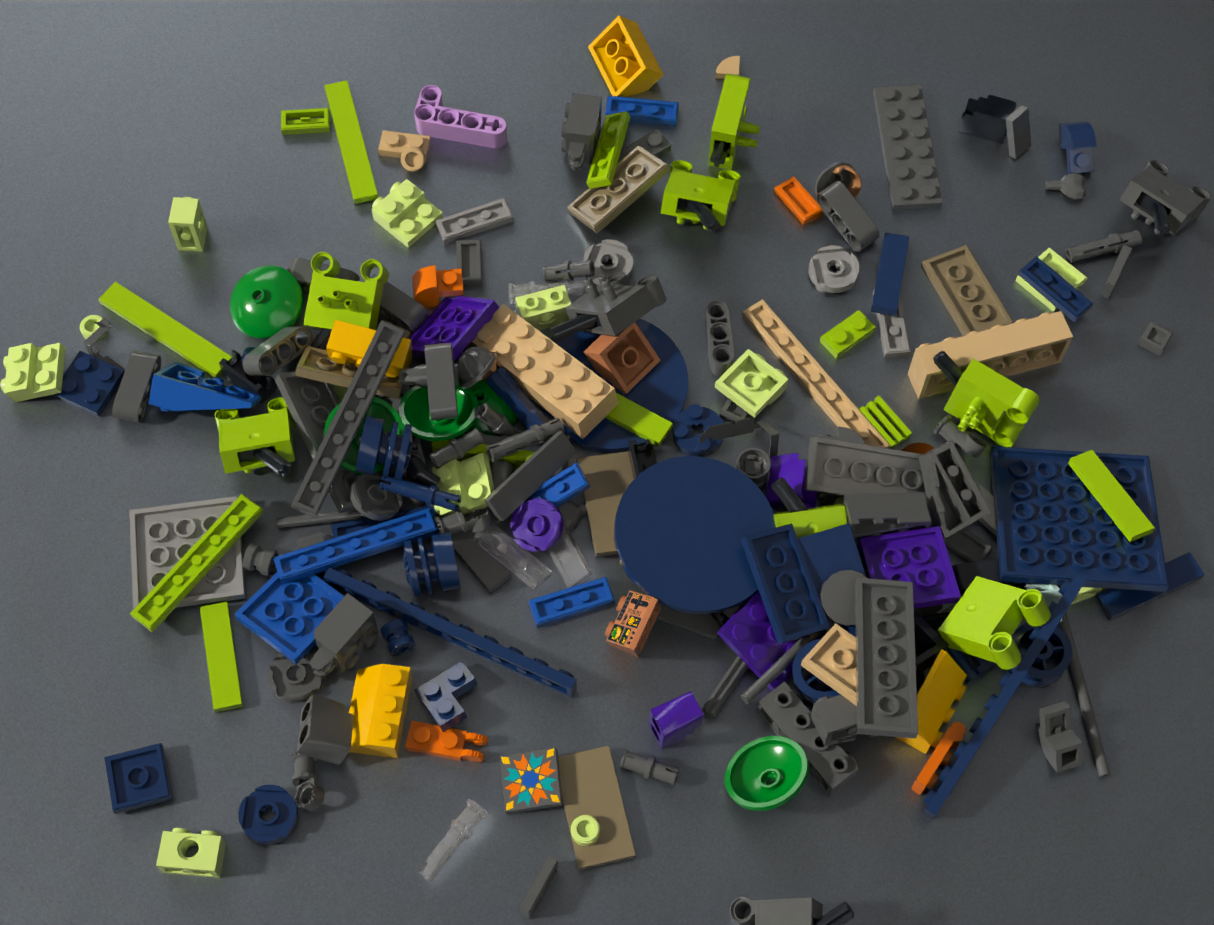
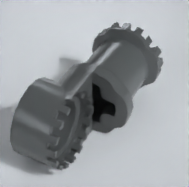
[933,415,987,458]
[435,508,493,535]
[292,752,325,812]

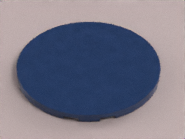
[537,319,688,453]
[614,456,776,614]

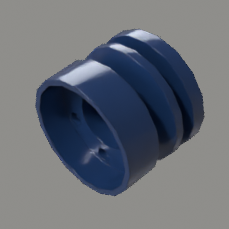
[355,416,413,481]
[403,532,461,598]

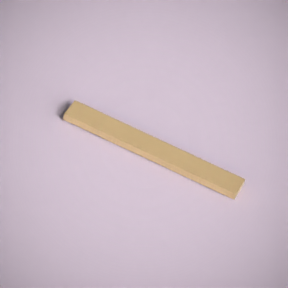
[742,299,891,449]

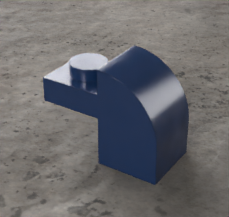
[1059,122,1097,174]

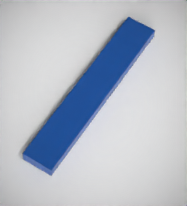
[273,508,438,584]

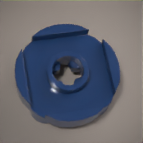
[672,404,724,456]
[238,785,298,845]

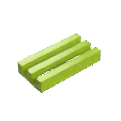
[281,108,330,135]
[859,396,912,449]

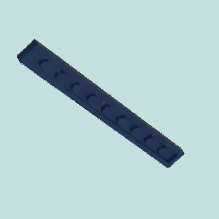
[324,568,577,698]
[923,574,1087,818]

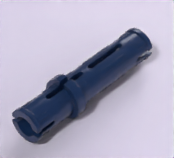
[380,474,461,512]

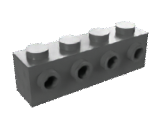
[756,682,859,797]

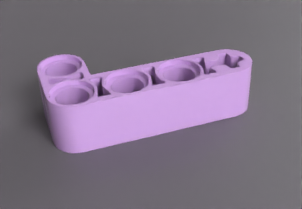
[414,85,507,148]

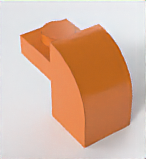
[412,265,464,309]

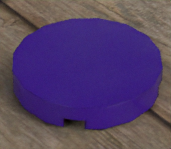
[510,498,564,553]

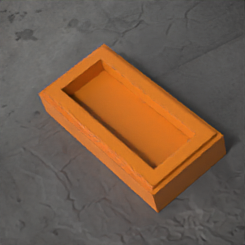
[774,176,823,226]

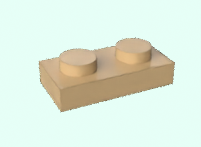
[378,130,431,161]

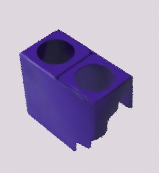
[766,453,817,512]
[649,691,704,749]

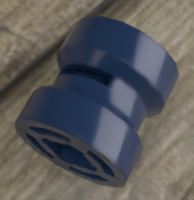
[380,619,416,657]

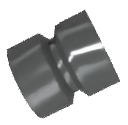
[735,447,771,491]

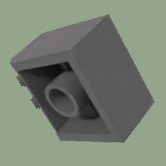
[561,93,602,171]
[309,593,379,679]

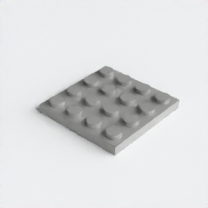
[129,496,246,610]

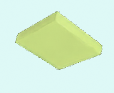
[1015,247,1087,312]

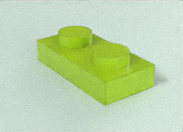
[820,310,876,359]

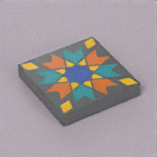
[500,747,563,814]

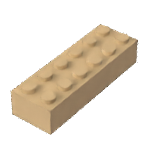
[470,304,619,439]
[908,311,1073,400]

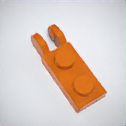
[405,720,489,762]
[911,721,966,795]

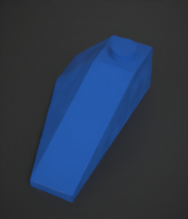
[149,362,261,412]

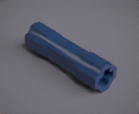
[486,367,549,430]

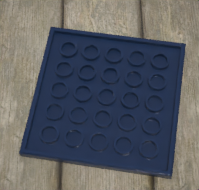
[990,446,1169,592]

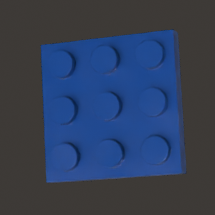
[234,572,344,665]

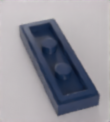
[1018,256,1093,323]

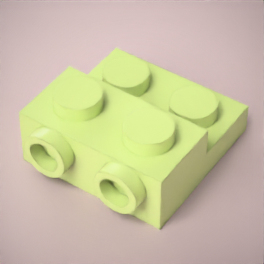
[372,179,443,248]
[1,343,66,402]
[715,349,788,418]
[432,453,495,517]

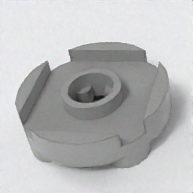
[583,239,633,285]
[808,245,860,293]

